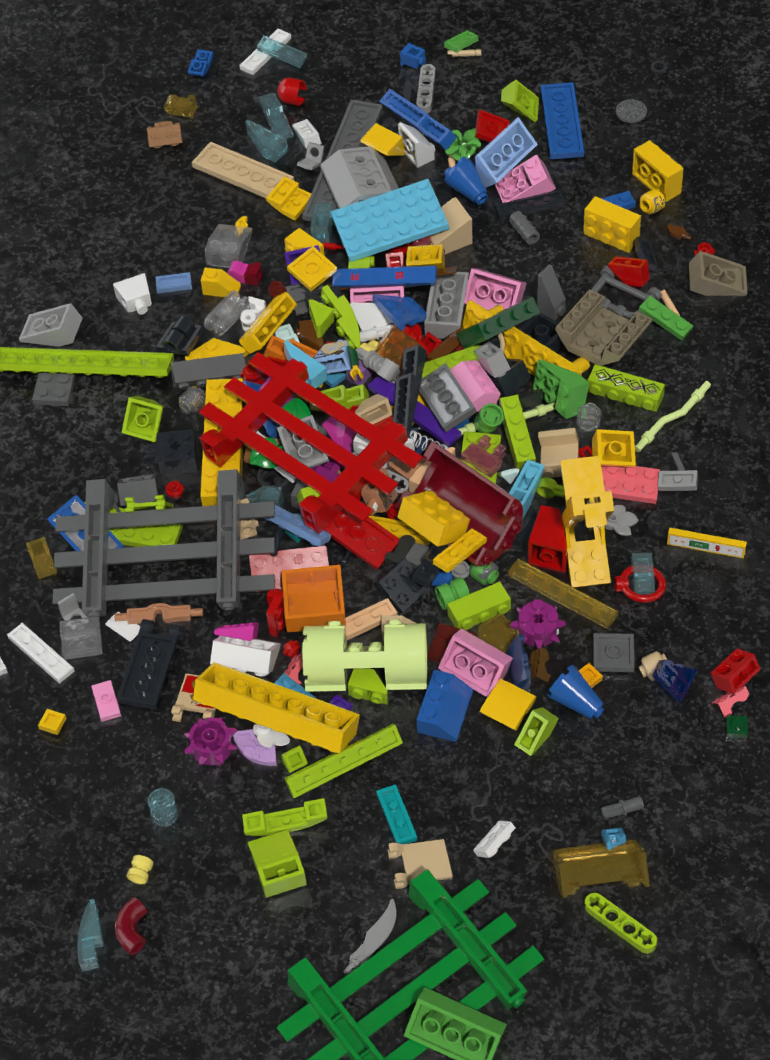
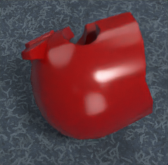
[277,77,307,106]

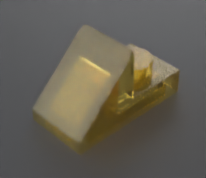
[26,537,57,579]

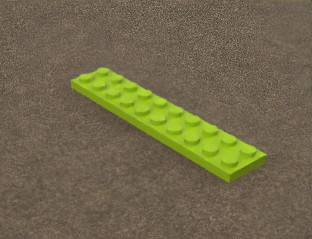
[0,347,174,377]

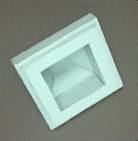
[497,468,520,485]

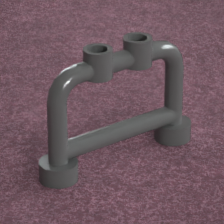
[591,266,662,319]

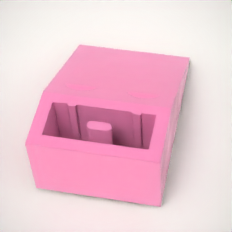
[495,154,556,203]

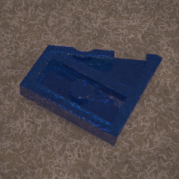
[652,659,697,701]

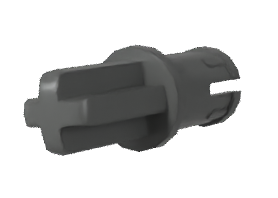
[601,796,644,818]

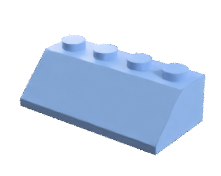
[475,117,538,188]

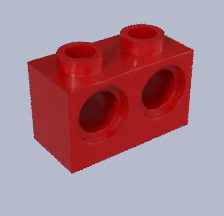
[711,648,761,694]

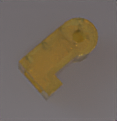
[164,95,197,117]

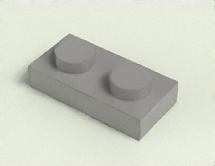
[658,470,698,491]

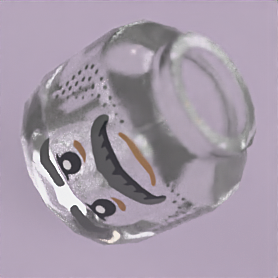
[576,403,602,432]

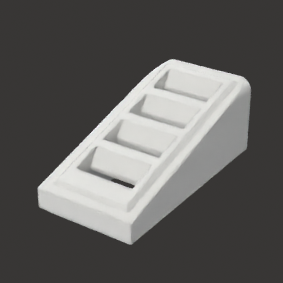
[292,119,321,149]

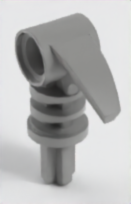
[356,347,400,382]

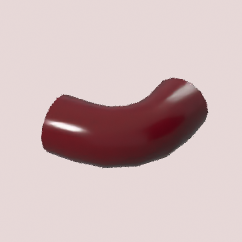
[114,897,147,956]

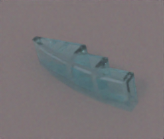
[258,93,294,141]

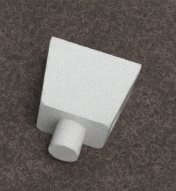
[113,273,152,314]

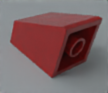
[528,505,567,573]

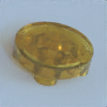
[478,614,518,653]

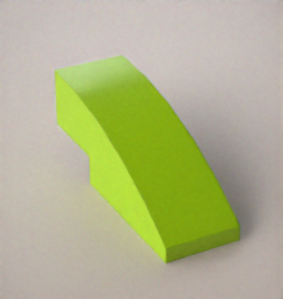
[310,384,369,412]

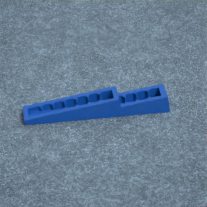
[379,89,457,150]

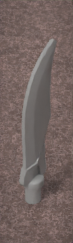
[344,899,396,975]

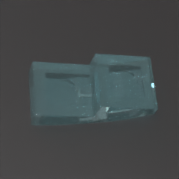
[631,553,655,594]

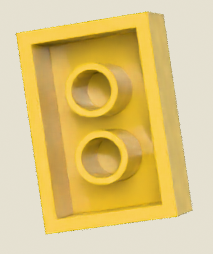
[632,140,683,202]
[584,196,641,253]
[398,490,470,546]

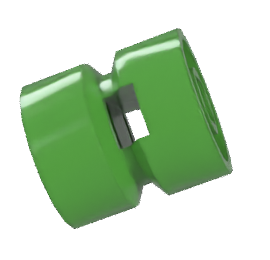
[474,404,504,434]
[435,577,470,610]

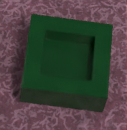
[726,715,748,738]

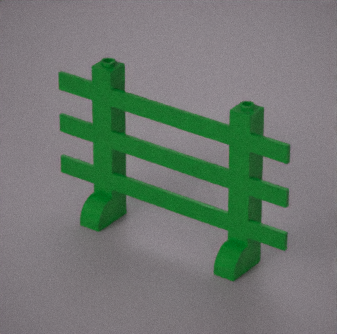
[277,869,544,1060]

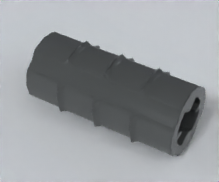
[509,211,540,245]

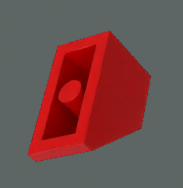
[608,256,650,288]

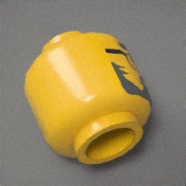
[640,189,665,214]

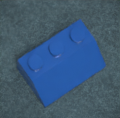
[417,670,473,742]

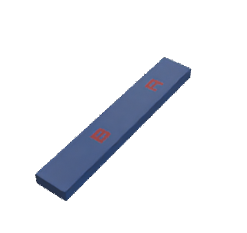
[332,266,437,288]

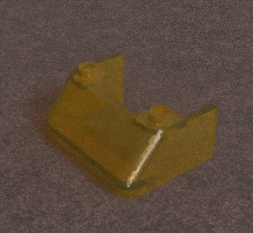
[553,840,650,898]

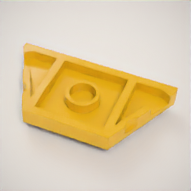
[185,338,249,390]

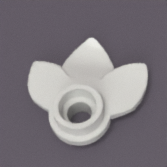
[253,724,290,748]

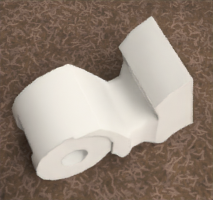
[240,296,266,332]

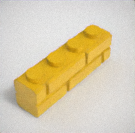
[239,292,297,354]

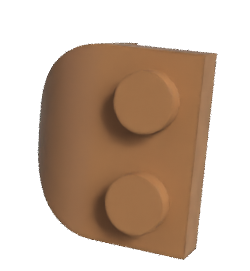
[147,121,182,148]

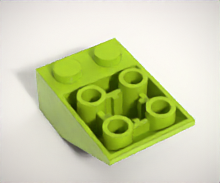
[248,830,307,898]

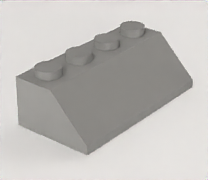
[424,272,469,339]

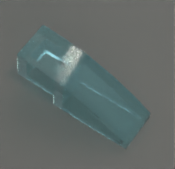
[77,899,104,972]

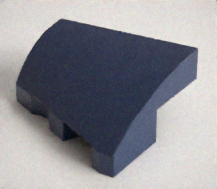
[506,634,531,690]

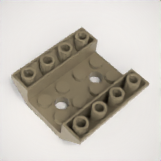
[555,289,653,366]

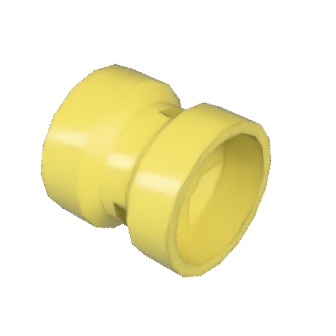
[126,855,154,884]

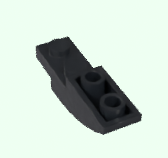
[411,544,449,589]

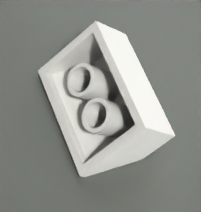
[210,636,281,676]

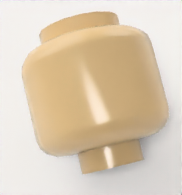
[639,651,670,681]

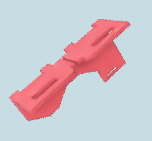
[283,654,303,685]
[712,686,749,718]

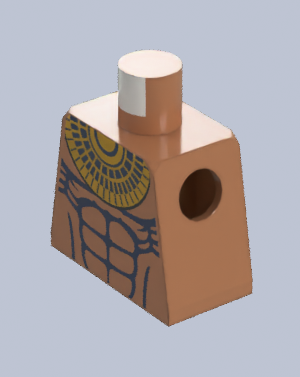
[361,468,398,515]

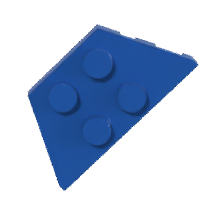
[372,294,427,330]

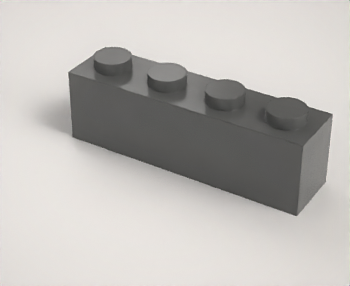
[170,353,246,390]

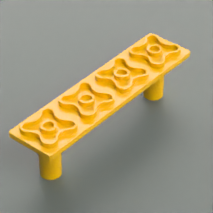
[461,300,590,376]

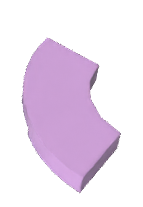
[233,729,277,766]

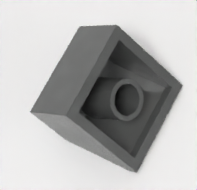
[117,474,159,508]

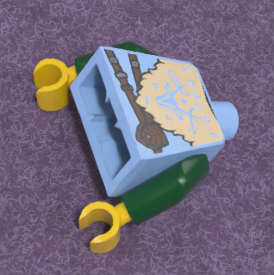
[313,340,364,388]

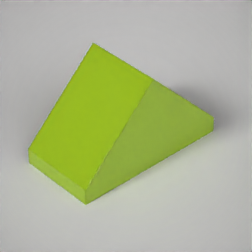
[309,299,334,338]

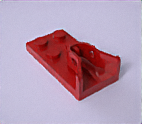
[324,509,399,570]

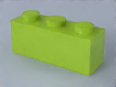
[447,582,511,631]

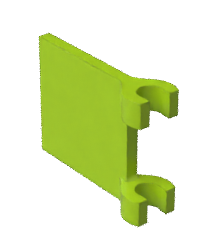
[125,495,174,513]

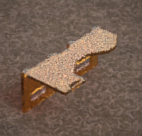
[530,647,550,683]

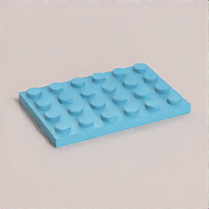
[330,179,450,262]

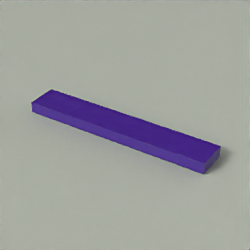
[368,375,462,447]

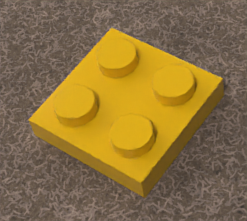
[287,246,337,291]

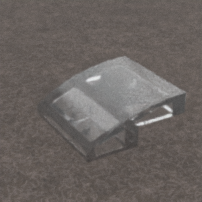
[60,616,103,660]

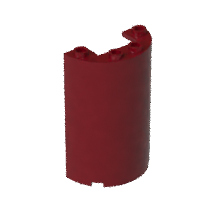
[395,441,523,566]

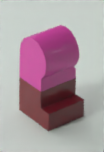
[227,261,263,286]

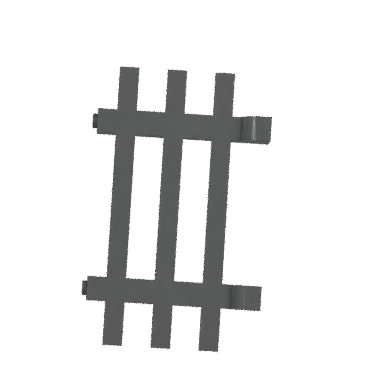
[53,469,275,619]

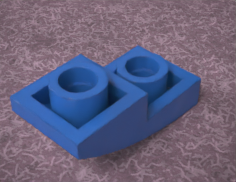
[188,50,214,77]

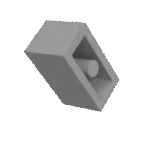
[474,342,510,378]

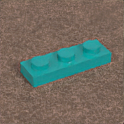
[376,784,417,844]

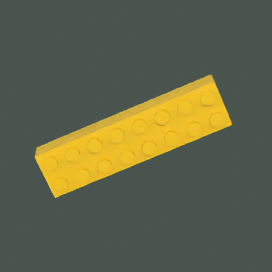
[201,378,245,506]
[193,662,360,754]

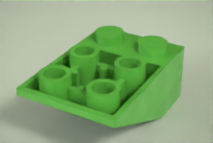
[533,359,589,419]

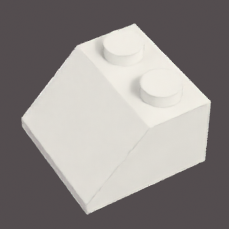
[398,123,435,168]

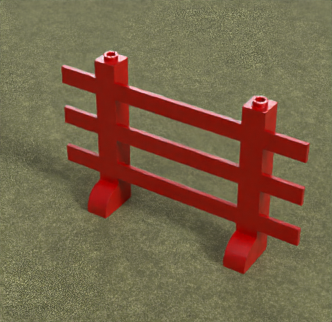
[199,352,423,534]

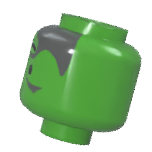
[470,561,499,585]

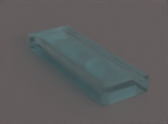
[257,36,307,68]

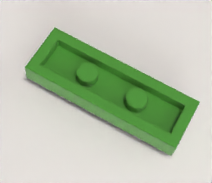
[638,296,693,341]

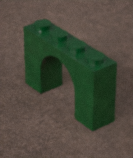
[456,296,540,349]

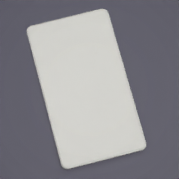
[105,612,140,641]

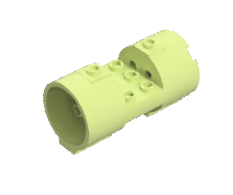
[303,619,427,691]

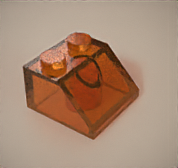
[374,325,423,380]

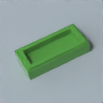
[444,30,478,53]

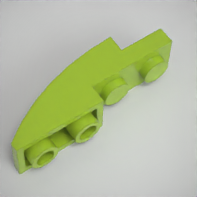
[320,285,361,350]

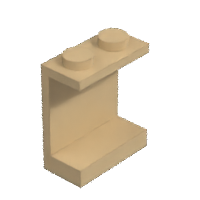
[538,428,579,478]

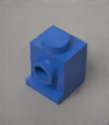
[400,43,426,69]

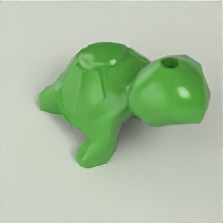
[445,128,481,161]

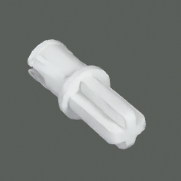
[360,324,395,343]

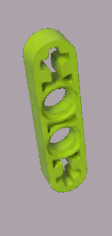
[585,893,657,953]

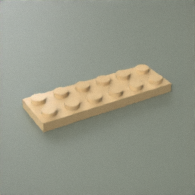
[192,142,294,198]

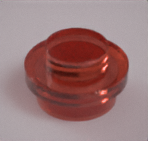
[268,281,286,297]

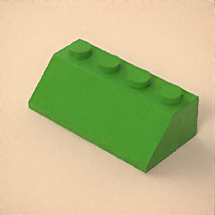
[404,988,507,1060]

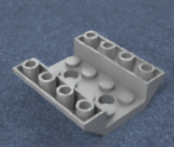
[320,146,399,208]

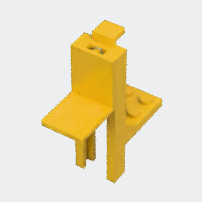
[560,456,614,588]

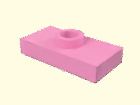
[92,680,121,722]

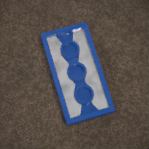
[47,495,125,551]

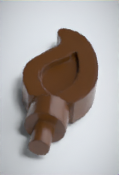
[667,224,692,240]

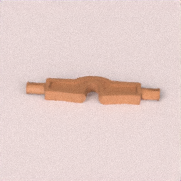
[114,603,203,624]

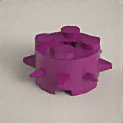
[510,599,566,649]
[184,717,237,766]

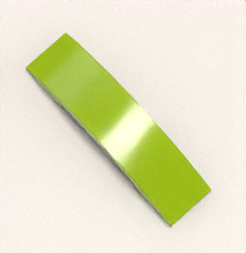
[242,798,328,836]

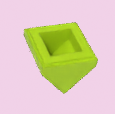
[281,745,308,773]

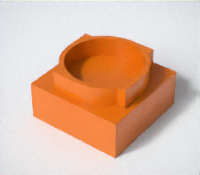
[282,565,346,632]

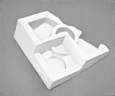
[350,302,392,331]

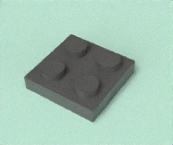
[32,372,75,406]
[593,633,634,672]

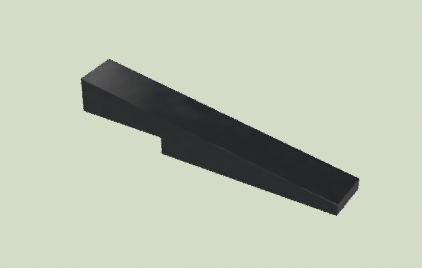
[393,345,427,438]

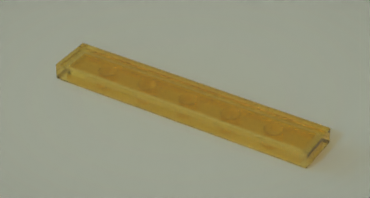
[508,558,618,629]

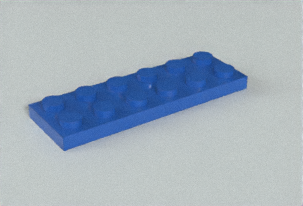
[541,83,584,159]

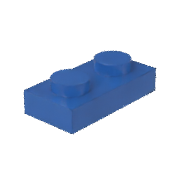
[602,191,636,209]

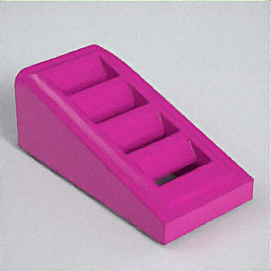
[214,622,259,641]

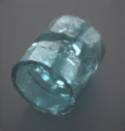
[147,788,178,826]

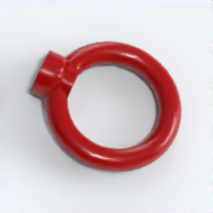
[614,564,666,603]

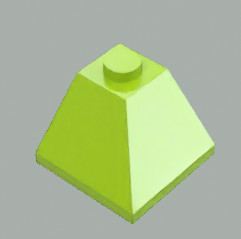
[501,80,539,122]
[122,396,164,442]

